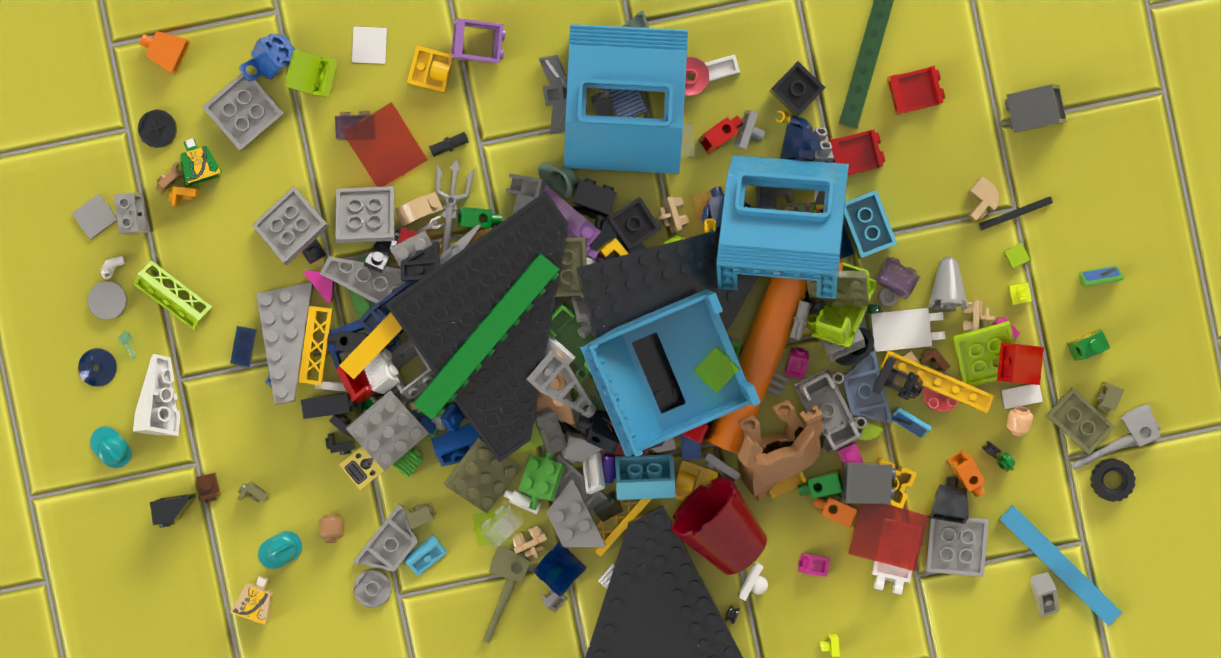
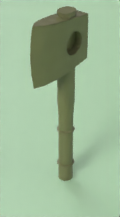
[483,545,531,643]

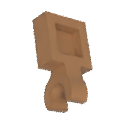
[156,162,183,195]

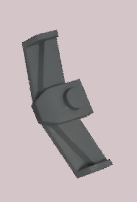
[539,55,568,135]

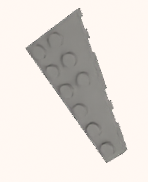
[320,256,405,304]
[256,283,314,406]

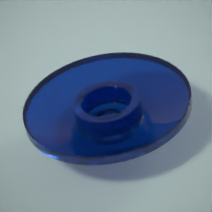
[78,348,117,387]

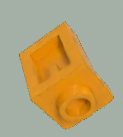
[169,187,200,206]

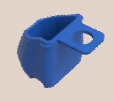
[239,34,295,82]

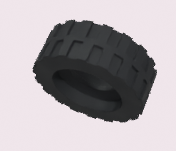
[1090,459,1136,502]

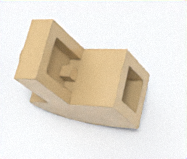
[968,176,999,221]
[395,192,443,227]

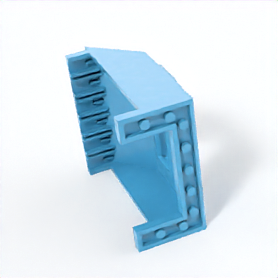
[564,24,688,174]
[716,155,849,299]
[580,289,761,457]

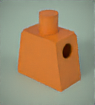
[140,31,190,75]
[947,450,985,497]
[813,497,858,528]

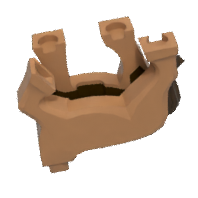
[738,400,825,501]

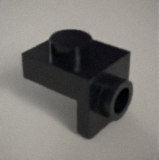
[302,238,326,264]
[325,433,356,455]

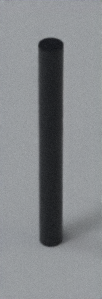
[979,196,1053,231]

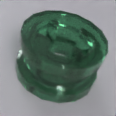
[866,303,883,314]

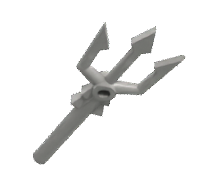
[436,158,475,254]

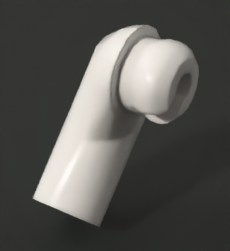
[101,255,126,279]

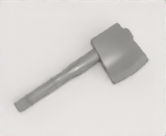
[1071,404,1161,470]

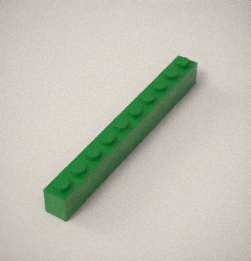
[414,253,559,420]

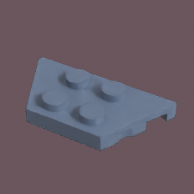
[843,351,893,423]

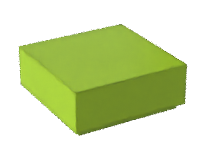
[1004,243,1030,269]

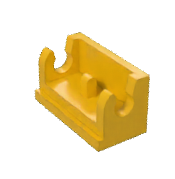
[768,471,807,499]

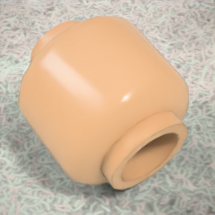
[1006,406,1033,436]

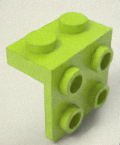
[285,50,337,98]

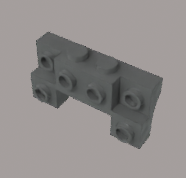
[506,174,546,214]

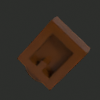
[919,348,951,371]
[196,472,221,503]

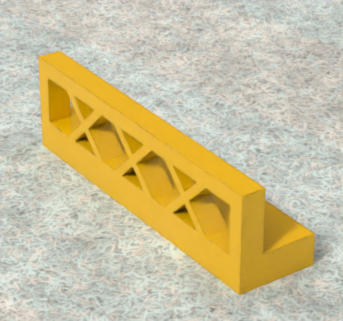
[298,306,333,386]
[592,499,651,557]

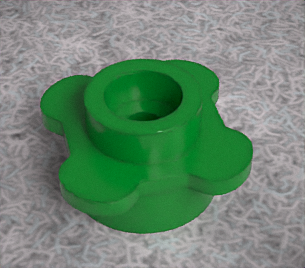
[996,453,1015,472]

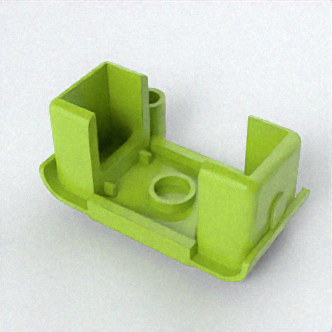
[807,263,876,348]

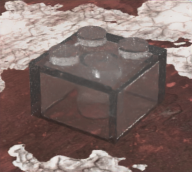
[480,503,525,549]

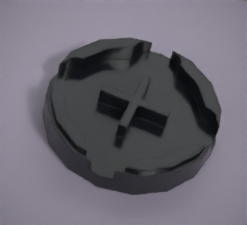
[138,109,177,148]

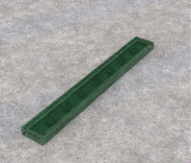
[838,0,894,129]

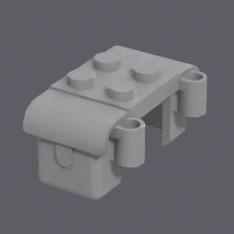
[794,368,867,453]

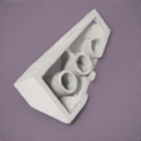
[133,354,180,436]

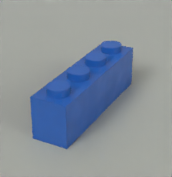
[431,423,482,467]

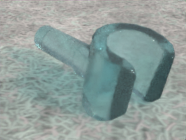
[119,331,136,358]

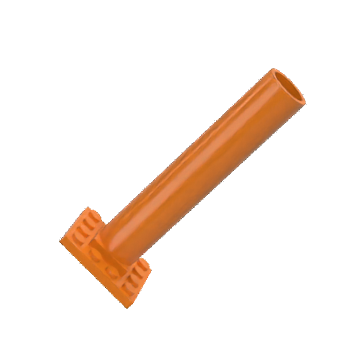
[706,262,844,454]

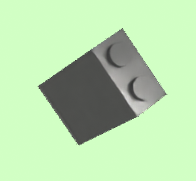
[1005,84,1067,132]
[842,461,896,504]

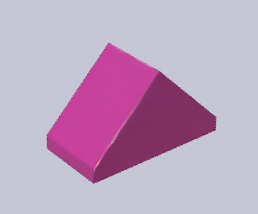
[304,270,335,303]

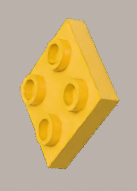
[407,45,453,93]
[675,460,719,501]

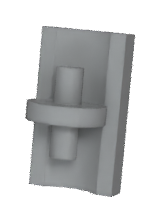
[813,128,834,162]

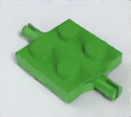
[518,451,565,510]

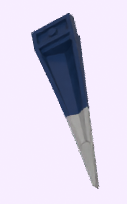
[358,225,482,349]

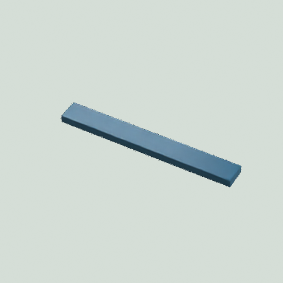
[999,505,1122,626]

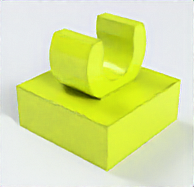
[1008,282,1032,305]
[820,634,840,657]

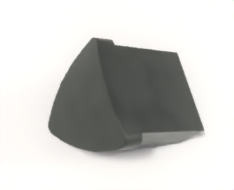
[593,490,624,522]

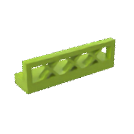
[133,260,212,330]

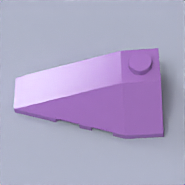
[544,185,601,248]

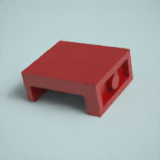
[887,65,945,115]
[828,129,885,175]
[997,342,1044,385]

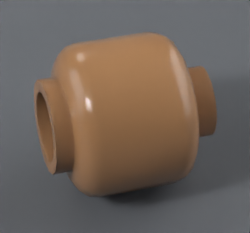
[318,514,344,543]

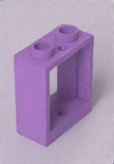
[451,18,505,64]

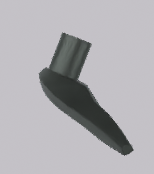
[573,206,607,230]

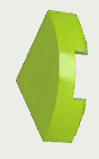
[858,422,883,441]

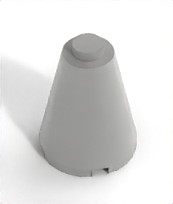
[929,257,968,311]

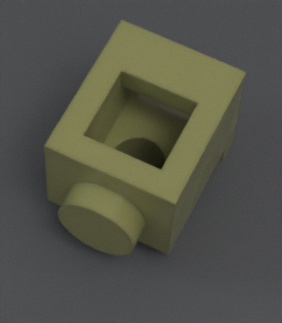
[1096,382,1124,413]
[404,503,436,529]

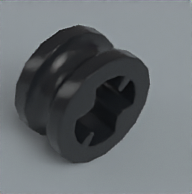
[982,441,1001,458]
[724,605,740,624]

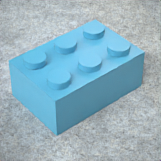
[844,190,897,258]
[615,454,675,500]

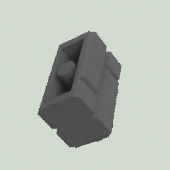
[534,407,568,454]

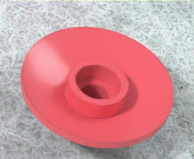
[685,57,710,96]

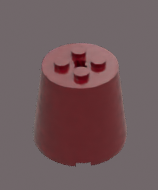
[671,477,767,575]

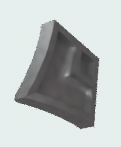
[703,451,741,482]

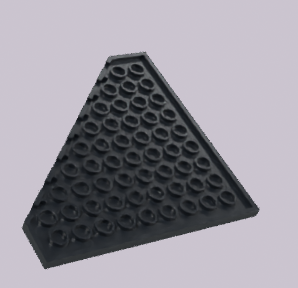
[385,191,569,462]
[576,232,759,456]
[585,504,744,658]

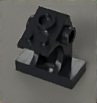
[872,354,923,400]

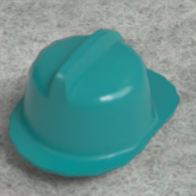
[90,426,131,468]
[258,531,302,569]

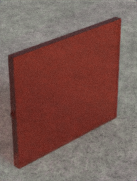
[342,102,428,187]
[848,503,929,571]

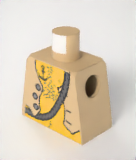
[230,576,273,625]

